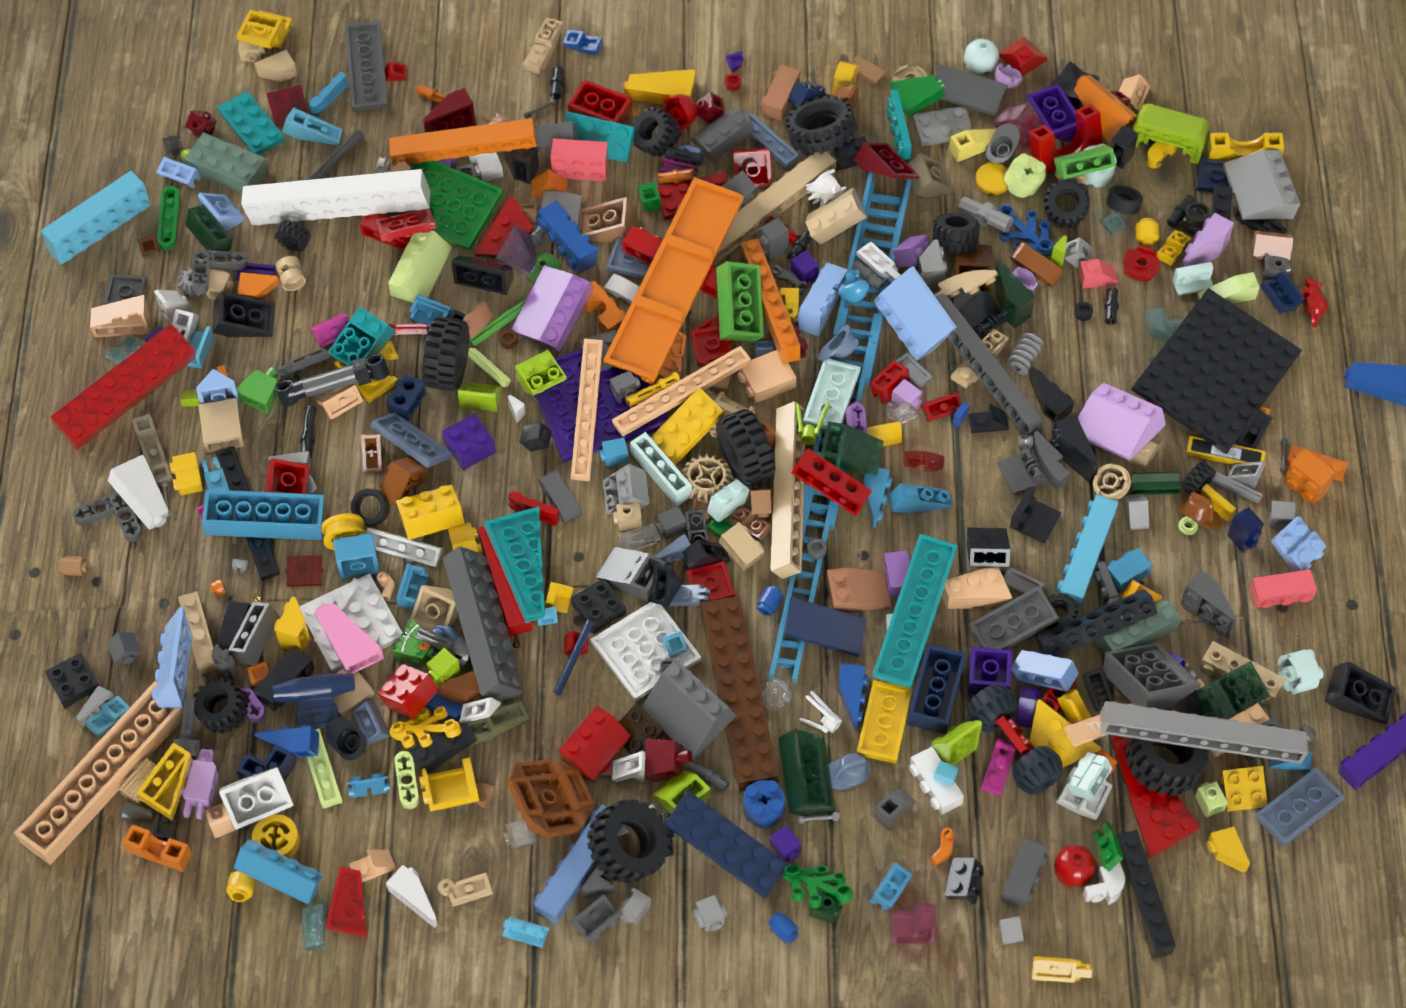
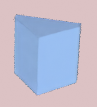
[198,193,245,234]
[196,369,241,405]

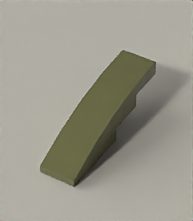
[464,701,529,750]

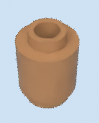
[58,556,90,576]

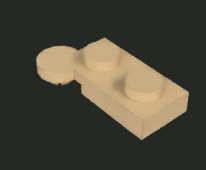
[438,873,493,907]

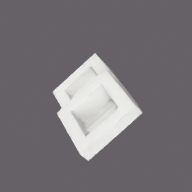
[604,274,639,305]

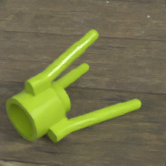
[796,402,830,445]

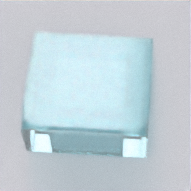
[1099,212,1127,235]

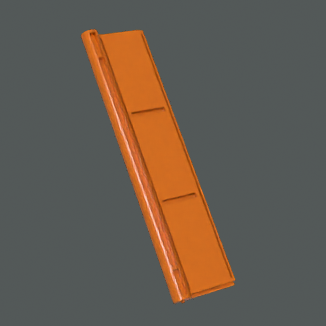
[603,177,744,384]

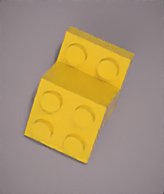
[237,10,293,49]

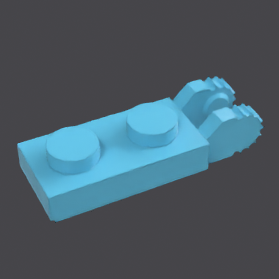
[201,456,229,491]

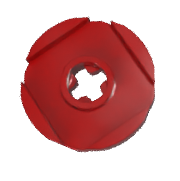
[1122,246,1160,282]

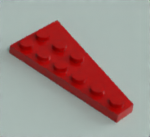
[1111,736,1200,859]

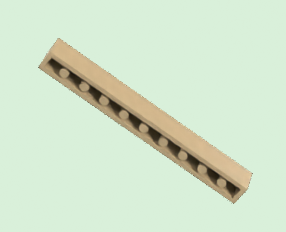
[712,151,836,265]
[770,401,806,579]

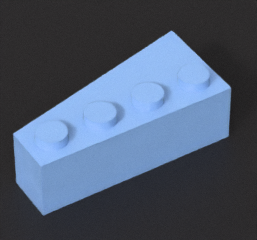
[796,263,847,337]

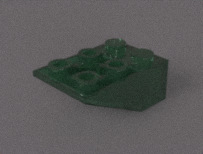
[993,260,1035,328]
[821,421,884,476]
[1197,661,1271,720]

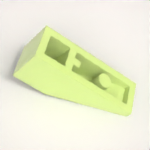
[1197,272,1259,304]

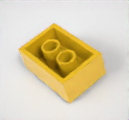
[396,485,465,540]

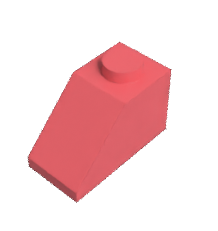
[1078,259,1118,289]

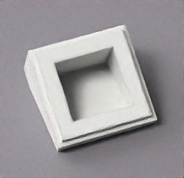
[508,395,525,423]

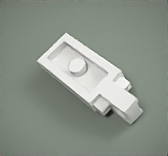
[857,242,901,283]

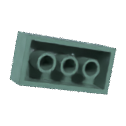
[184,132,268,194]

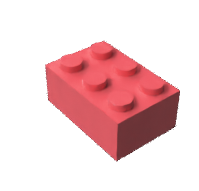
[551,139,608,182]

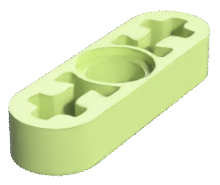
[395,751,419,809]

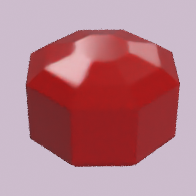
[724,73,742,91]

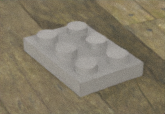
[913,106,972,147]

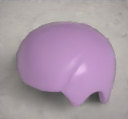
[995,64,1022,88]
[1010,267,1038,294]

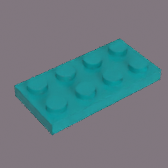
[886,89,912,163]
[217,91,285,155]
[564,111,636,163]

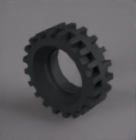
[785,95,857,155]

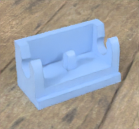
[156,157,201,188]

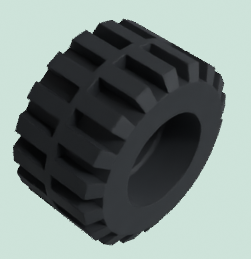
[631,107,680,157]
[1043,178,1090,228]
[932,213,980,254]
[194,678,249,734]

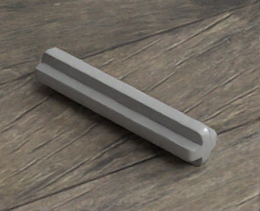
[1212,471,1263,503]

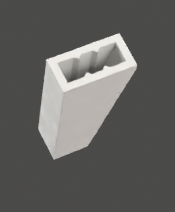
[108,455,169,530]

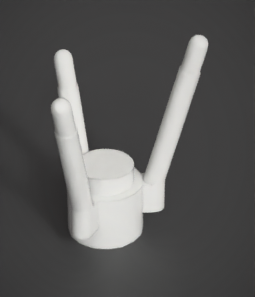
[799,691,842,734]

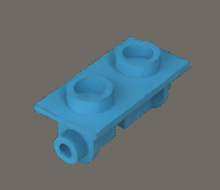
[347,773,390,798]

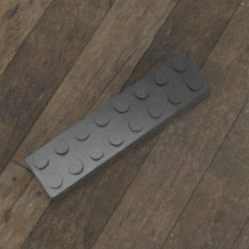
[442,546,524,703]

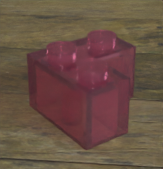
[993,103,1043,147]
[890,902,937,944]

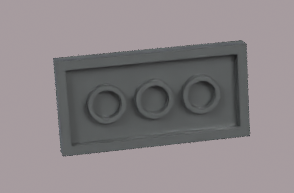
[970,586,1059,650]

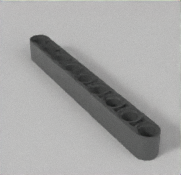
[936,294,1043,435]

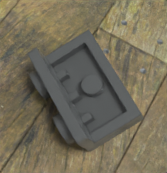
[571,894,622,941]

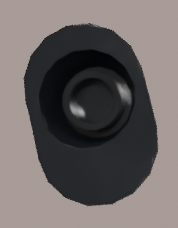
[325,717,367,761]

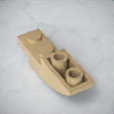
[522,18,563,74]
[934,270,998,299]
[950,328,1009,388]

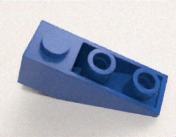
[838,663,868,729]
[254,725,319,758]

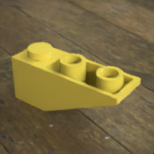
[949,129,997,162]

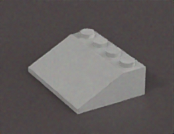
[1223,150,1300,220]

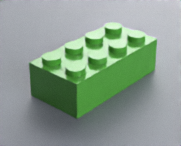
[716,261,764,343]

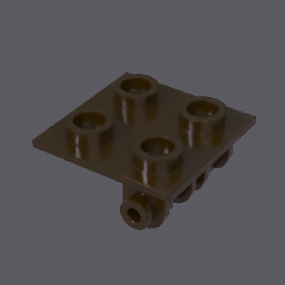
[619,702,664,755]

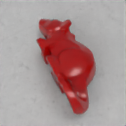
[1301,276,1328,328]

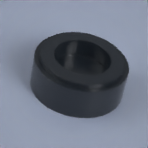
[1074,302,1093,321]

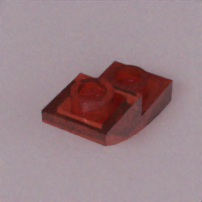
[903,451,945,472]

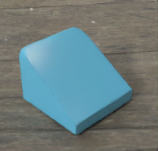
[660,631,688,657]
[933,761,960,786]

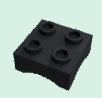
[1050,61,1100,109]
[571,578,626,634]
[45,653,99,709]

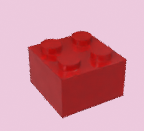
[377,664,439,719]

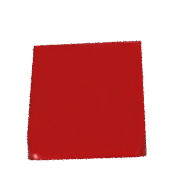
[385,60,406,81]
[564,631,588,655]

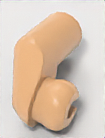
[377,571,395,601]

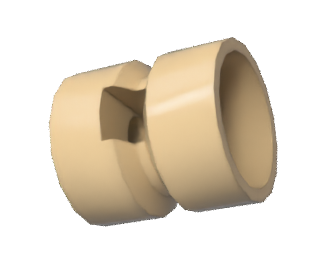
[276,256,306,291]

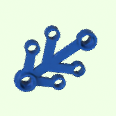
[999,204,1054,256]

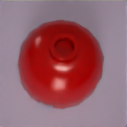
[662,94,697,131]
[1054,844,1096,887]

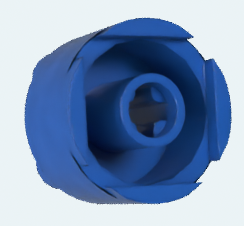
[743,780,785,828]

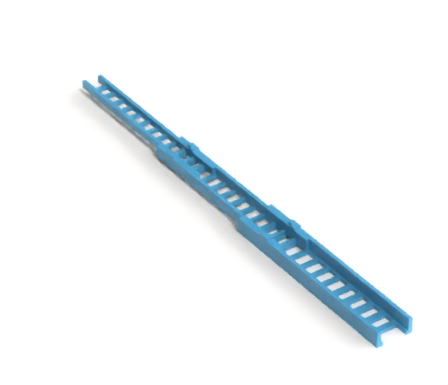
[769,172,912,684]

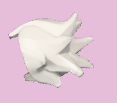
[805,169,847,207]

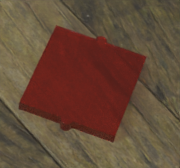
[285,555,324,587]

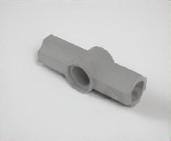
[958,197,1013,232]

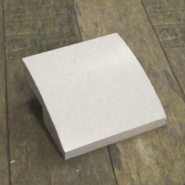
[1056,766,1113,820]

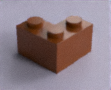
[380,456,430,506]

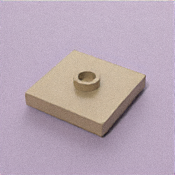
[332,669,375,717]

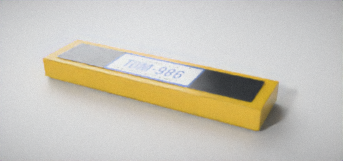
[1186,436,1266,465]

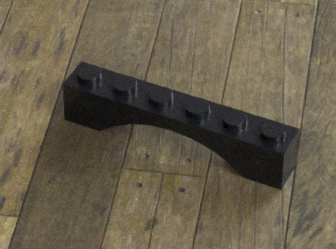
[1117,830,1176,959]

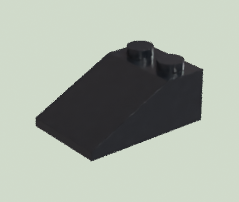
[212,291,275,337]
[1050,415,1098,483]
[1325,661,1396,724]

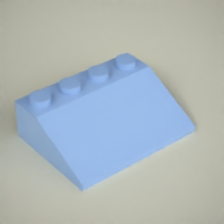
[874,266,956,361]
[153,607,193,708]

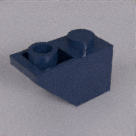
[788,81,831,106]

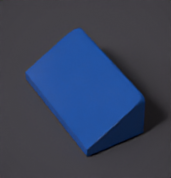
[425,692,463,722]

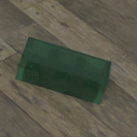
[185,204,233,252]

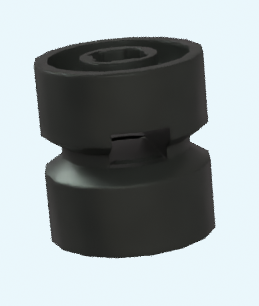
[1183,202,1210,236]

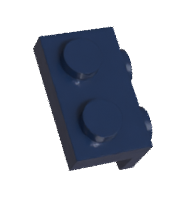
[1260,271,1304,314]

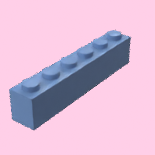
[534,805,623,925]

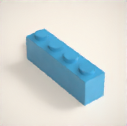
[234,840,323,904]

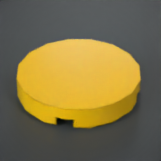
[975,163,1008,195]

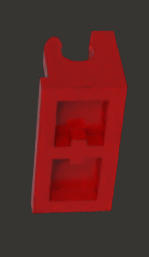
[869,360,910,405]

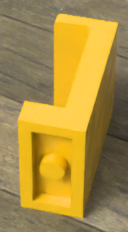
[419,758,479,812]

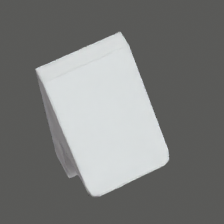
[612,751,645,782]

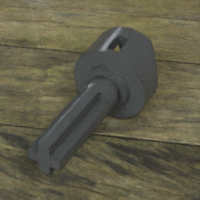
[415,627,469,666]
[172,699,201,756]

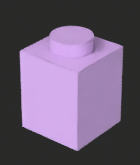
[891,379,922,414]

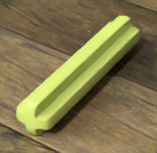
[468,348,511,387]

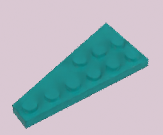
[484,507,545,623]

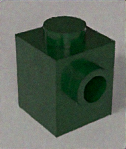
[810,890,843,924]

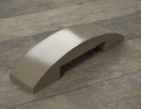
[132,413,173,485]

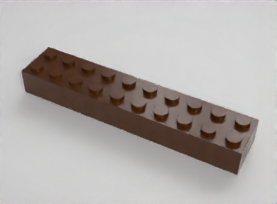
[701,596,779,793]

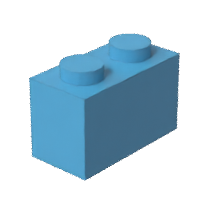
[1107,548,1153,593]

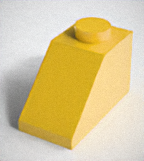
[1207,827,1250,872]

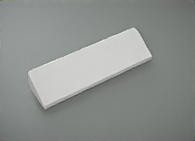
[366,528,444,567]

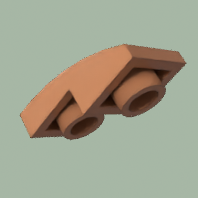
[463,301,494,339]
[729,506,772,542]

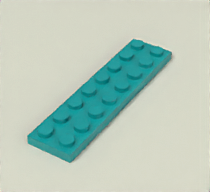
[872,534,958,689]

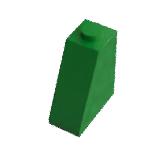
[888,75,945,118]

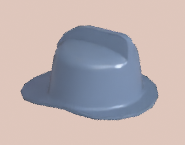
[818,325,859,361]
[823,753,872,790]

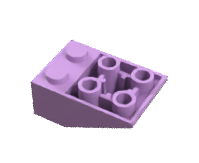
[1182,213,1234,267]

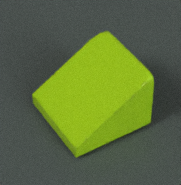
[180,389,200,407]

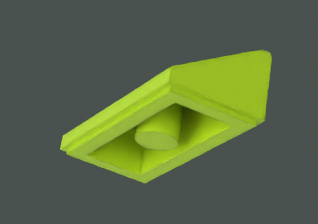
[1051,235,1067,269]

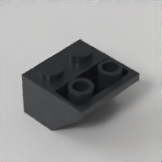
[504,147,539,184]

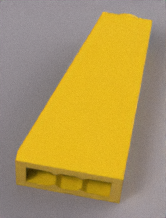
[624,70,695,105]

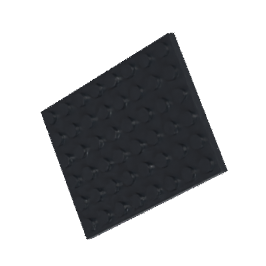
[1131,288,1302,455]

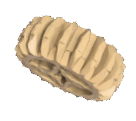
[682,454,733,502]

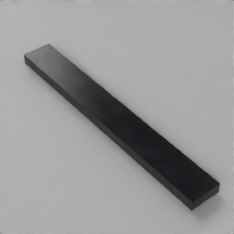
[216,446,280,581]

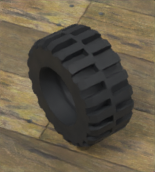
[422,316,470,392]
[716,409,776,486]
[1125,738,1209,795]
[587,799,670,883]

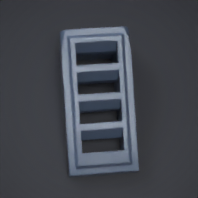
[655,534,691,565]

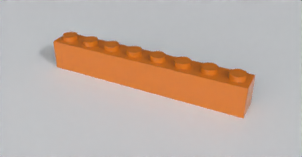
[389,118,537,166]
[740,238,800,364]

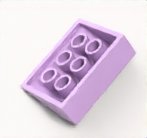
[1078,383,1166,461]

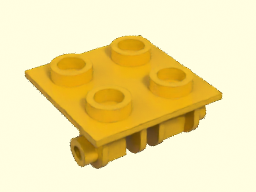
[1220,766,1268,812]

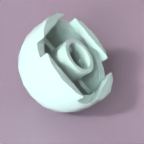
[963,39,999,75]

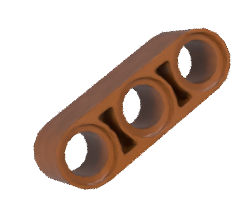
[1010,242,1063,287]

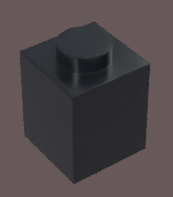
[519,422,552,452]

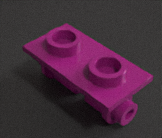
[660,157,699,178]

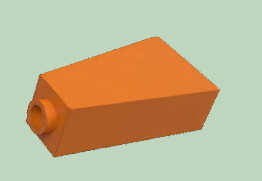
[1074,75,1138,145]

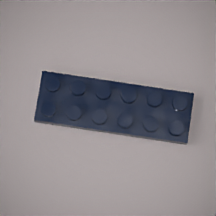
[663,790,788,899]

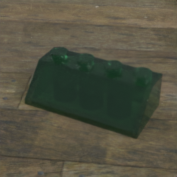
[779,728,836,816]

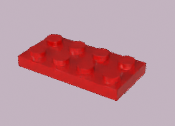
[657,172,728,220]

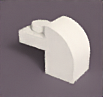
[1083,862,1125,905]

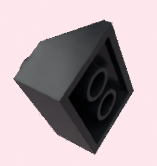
[451,255,514,295]

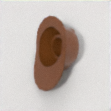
[1179,492,1223,530]

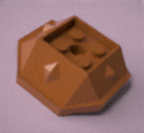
[507,759,595,838]

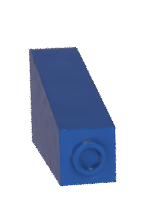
[1343,362,1406,406]

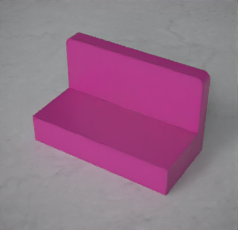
[309,313,349,348]

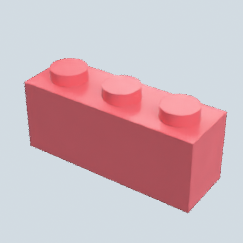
[1249,569,1317,608]

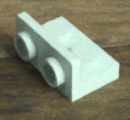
[1172,262,1213,296]

